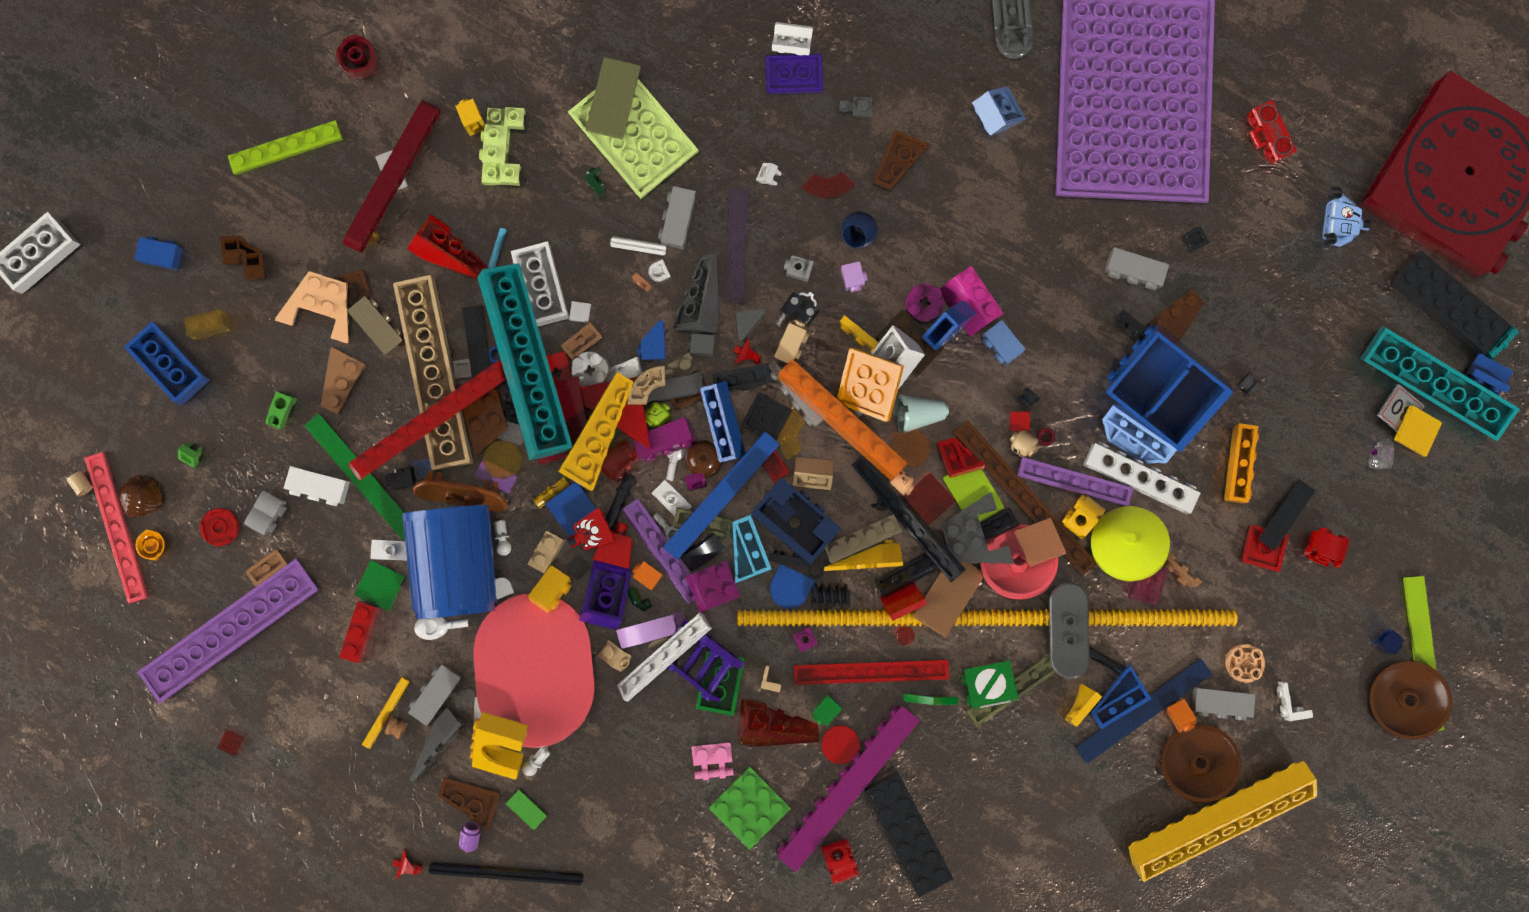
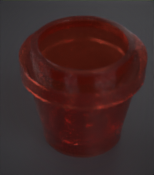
[601,439,639,483]

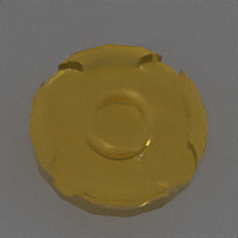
[483,441,522,479]

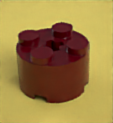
[336,35,379,79]

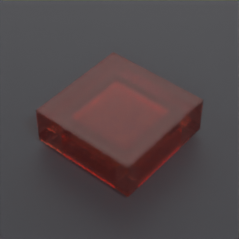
[217,730,244,756]

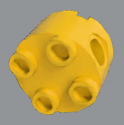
[1062,494,1106,539]

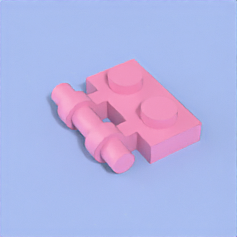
[692,742,734,781]

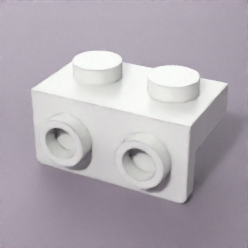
[772,22,813,55]

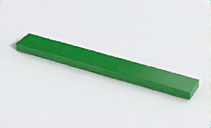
[304,413,405,541]

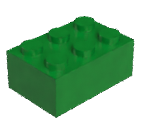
[696,650,745,716]

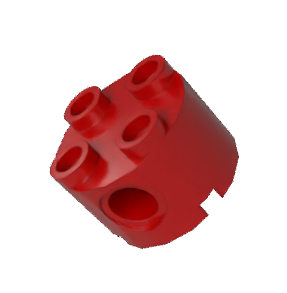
[1304,527,1350,568]
[821,839,860,885]

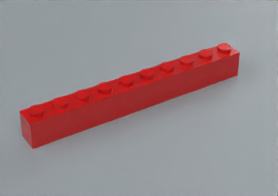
[348,359,507,481]

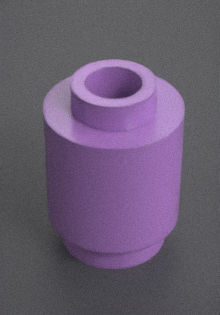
[458,821,481,852]

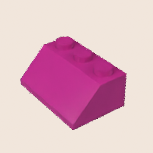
[940,266,1004,337]

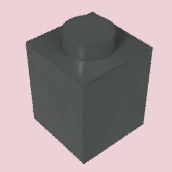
[687,333,715,357]

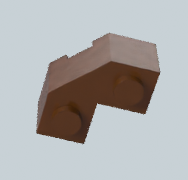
[220,235,265,280]

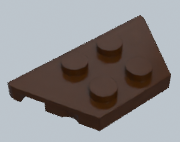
[456,384,508,456]

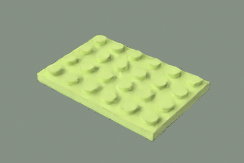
[568,79,699,200]

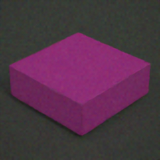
[685,473,707,491]

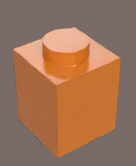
[632,561,663,590]
[1167,699,1197,733]

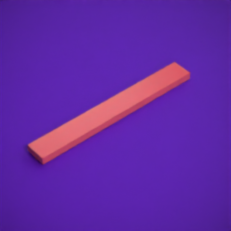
[85,452,149,604]

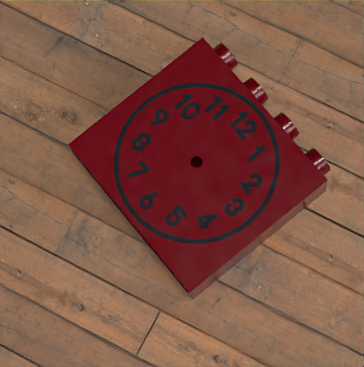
[1358,70,1529,279]

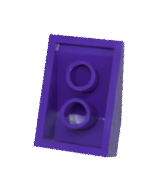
[579,560,631,630]

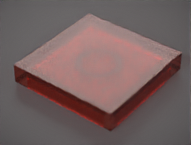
[904,473,956,526]

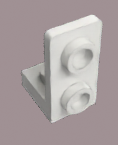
[1277,681,1313,721]

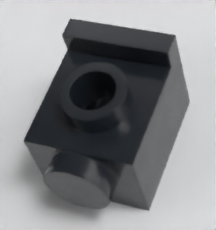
[385,466,416,490]

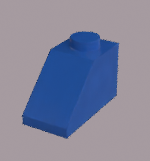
[638,320,666,362]

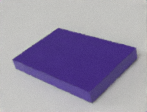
[765,54,823,94]

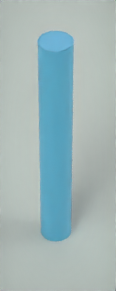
[487,228,507,269]

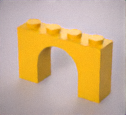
[470,712,528,780]

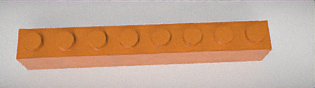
[777,359,908,481]

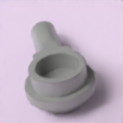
[652,512,679,540]

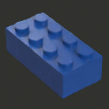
[124,321,211,405]

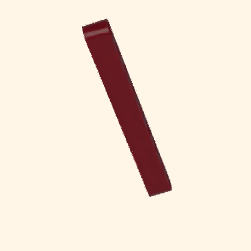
[343,100,441,253]

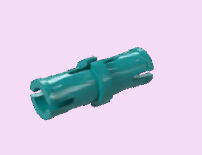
[1484,325,1519,360]

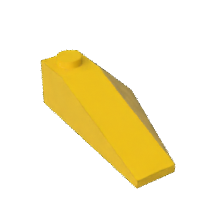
[824,539,903,571]

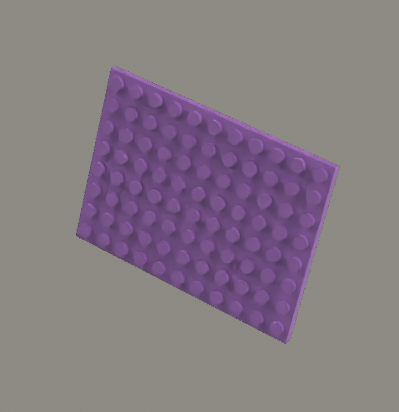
[1056,0,1215,203]

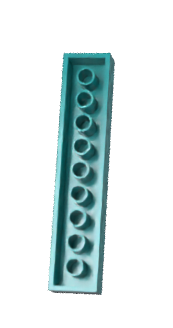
[477,263,572,460]

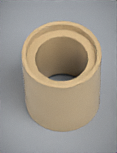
[67,471,93,497]

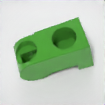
[266,391,298,430]

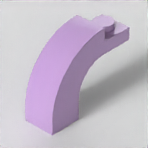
[616,612,685,649]

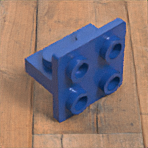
[1465,353,1513,396]

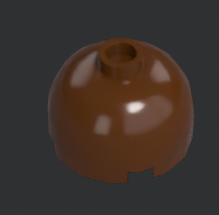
[685,440,723,478]

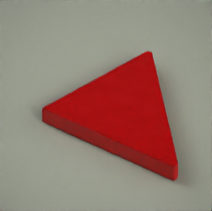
[582,377,651,449]

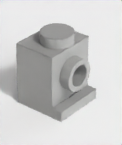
[784,255,814,282]

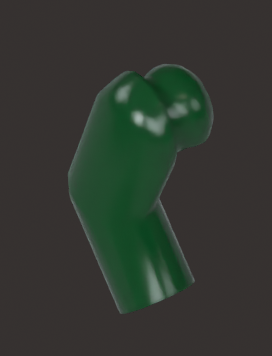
[627,587,652,611]

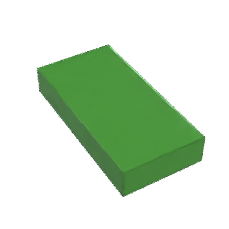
[506,789,548,830]

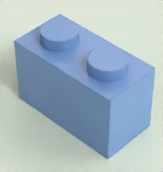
[982,320,1026,366]

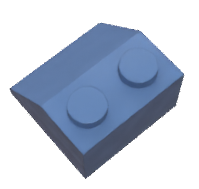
[972,86,1026,136]

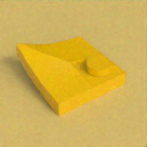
[1065,683,1102,727]

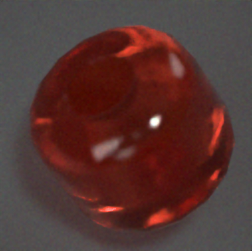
[895,626,915,645]

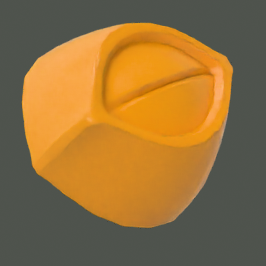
[136,529,165,561]

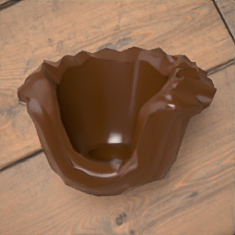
[119,475,163,518]

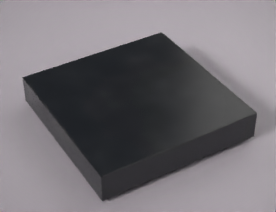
[741,392,793,441]

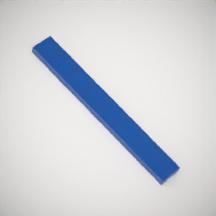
[663,431,780,560]

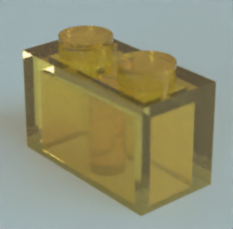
[183,309,231,340]

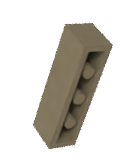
[824,514,902,564]

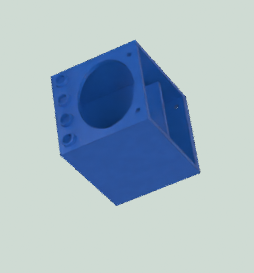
[1106,323,1234,453]

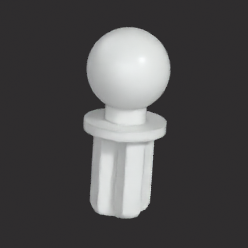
[494,520,511,556]
[522,747,550,776]

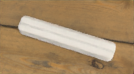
[610,236,667,255]

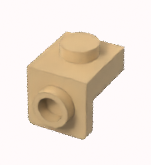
[597,640,632,672]

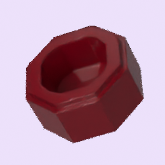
[1036,428,1055,446]

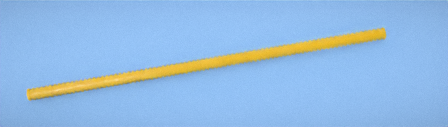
[737,609,1238,626]

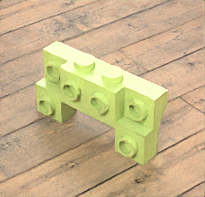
[479,107,526,186]

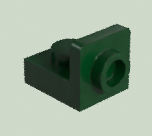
[584,166,606,199]

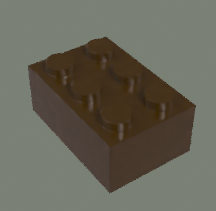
[875,309,944,378]

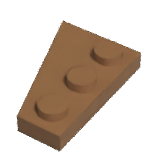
[321,347,366,415]
[1163,551,1202,587]

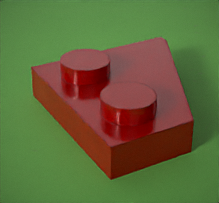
[936,437,985,478]

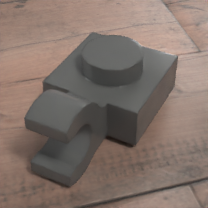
[839,97,872,118]

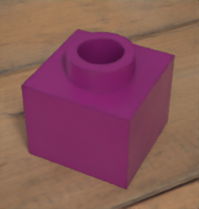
[792,626,818,653]

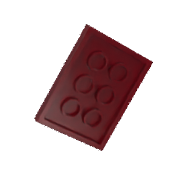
[538,376,588,465]

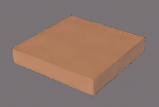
[1015,518,1066,568]

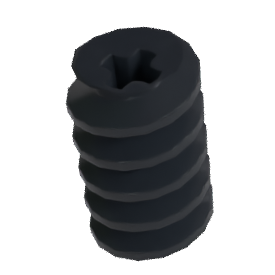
[811,583,850,608]

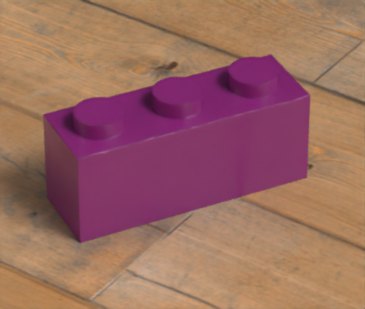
[632,417,696,463]

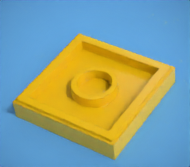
[1394,405,1442,457]

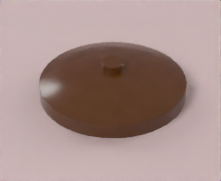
[1369,661,1452,740]
[1161,724,1241,803]

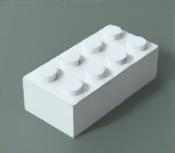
[0,212,81,294]
[511,241,569,327]

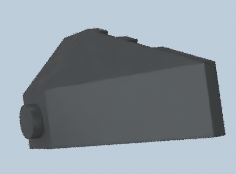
[410,706,468,782]

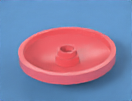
[980,524,1058,599]

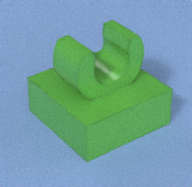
[178,442,202,468]

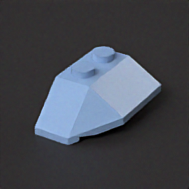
[1102,404,1177,463]

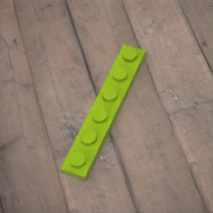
[228,120,343,175]

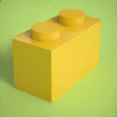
[455,98,485,136]
[528,565,572,614]

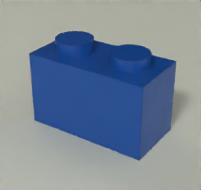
[134,236,183,270]

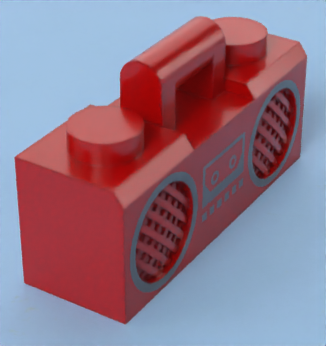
[1247,100,1297,165]

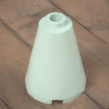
[894,394,949,433]

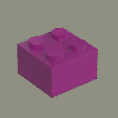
[686,560,741,613]

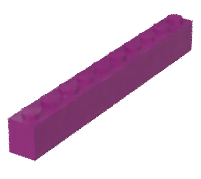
[777,704,920,872]

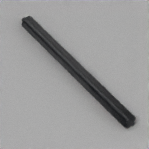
[428,863,584,886]

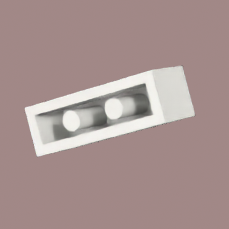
[284,466,350,506]

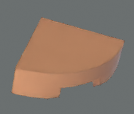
[632,273,652,292]

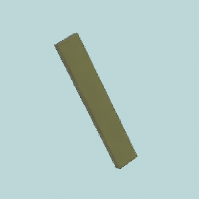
[965,652,1056,727]

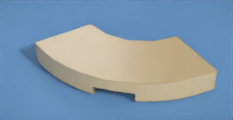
[627,366,666,405]

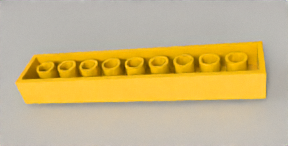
[1128,761,1317,882]

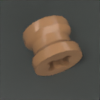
[385,716,408,740]

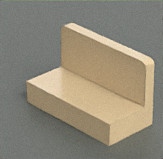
[793,457,834,490]
[761,663,781,693]

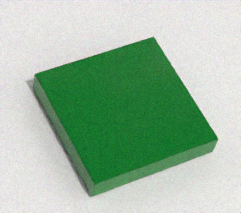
[354,560,407,611]

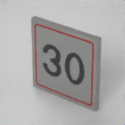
[1377,384,1425,432]

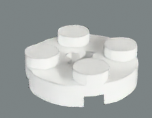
[572,352,610,387]

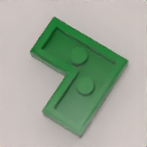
[903,694,958,705]

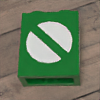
[961,660,1019,710]

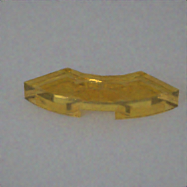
[779,408,806,461]

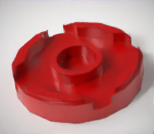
[200,508,240,546]
[821,725,860,764]

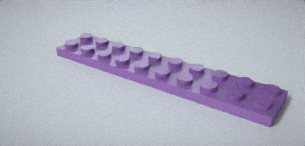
[137,558,320,704]

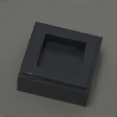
[1182,226,1209,252]

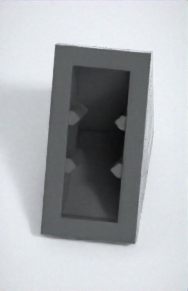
[736,309,766,343]

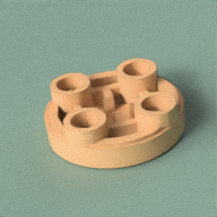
[1225,644,1265,683]

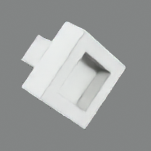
[756,163,781,185]

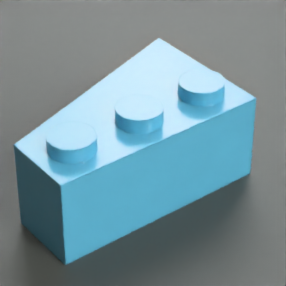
[733,515,772,583]

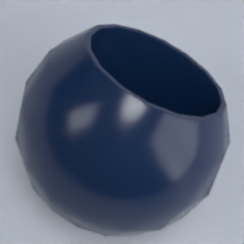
[841,211,878,249]

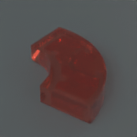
[802,172,855,198]

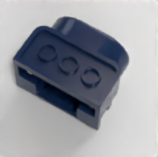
[751,477,841,565]

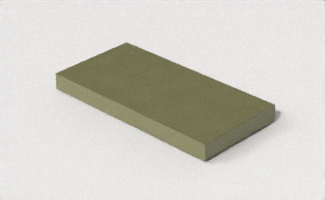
[586,57,641,140]

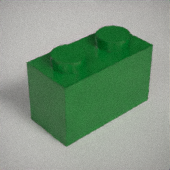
[811,693,842,726]

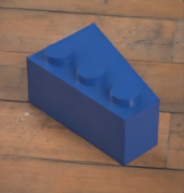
[1090,664,1152,729]

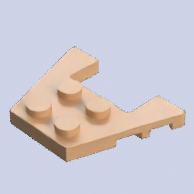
[275,271,349,343]

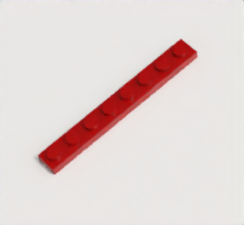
[793,660,949,685]

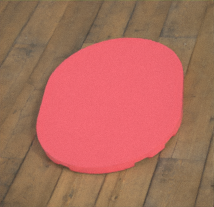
[473,593,595,748]

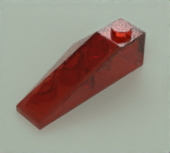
[737,699,819,747]

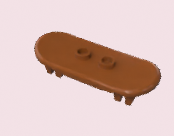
[413,470,508,512]

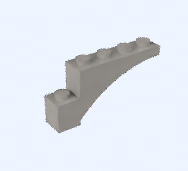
[769,361,863,428]

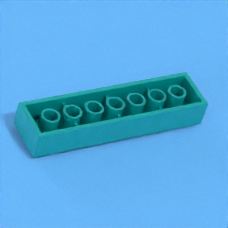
[1360,326,1520,441]

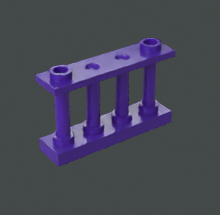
[667,619,745,702]

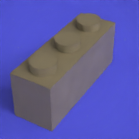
[347,296,404,355]

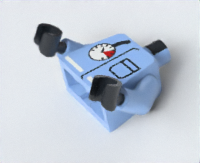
[1322,187,1371,247]

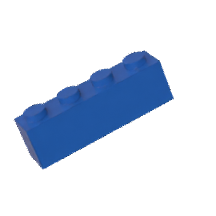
[700,381,745,463]

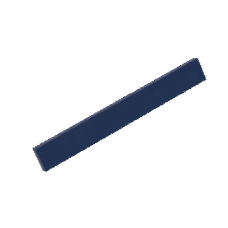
[1075,658,1213,764]

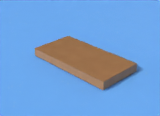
[913,563,984,638]

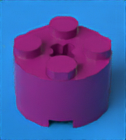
[905,284,944,325]

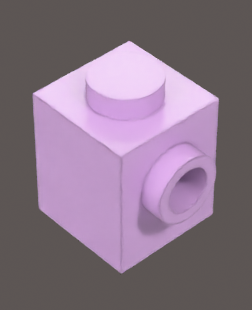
[841,261,868,292]

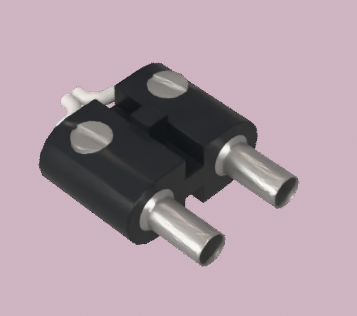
[775,292,820,327]

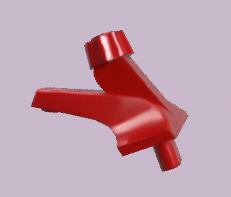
[733,338,762,365]
[392,849,422,879]

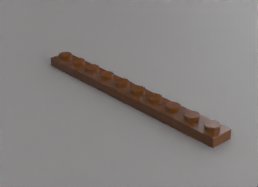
[953,420,1097,576]

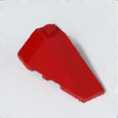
[407,214,488,279]

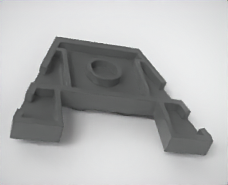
[941,492,1014,565]

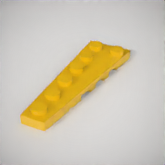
[558,372,634,491]

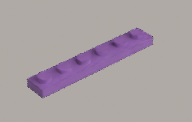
[1017,457,1133,506]
[621,499,694,604]

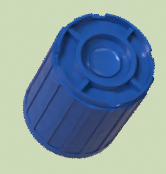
[402,505,497,619]

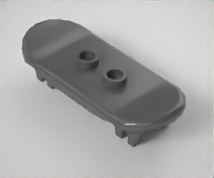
[992,0,1033,59]
[1049,582,1089,679]

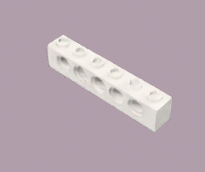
[1083,442,1200,514]

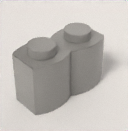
[244,490,287,535]

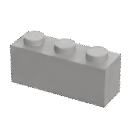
[658,186,696,250]
[1104,247,1169,290]
[408,664,464,726]
[1191,687,1256,721]

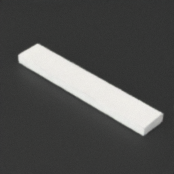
[616,612,712,702]

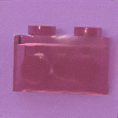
[1128,567,1168,606]

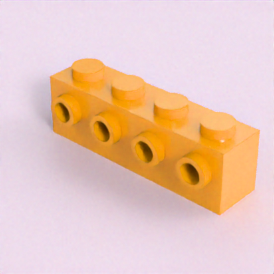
[1224,423,1259,504]

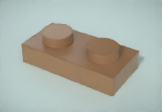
[561,322,603,360]
[245,549,289,587]

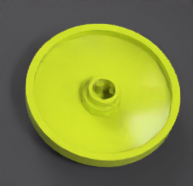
[1091,506,1170,581]

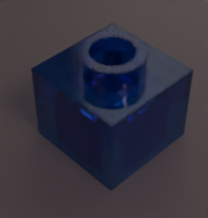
[1374,629,1405,654]

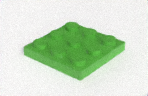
[709,766,791,850]

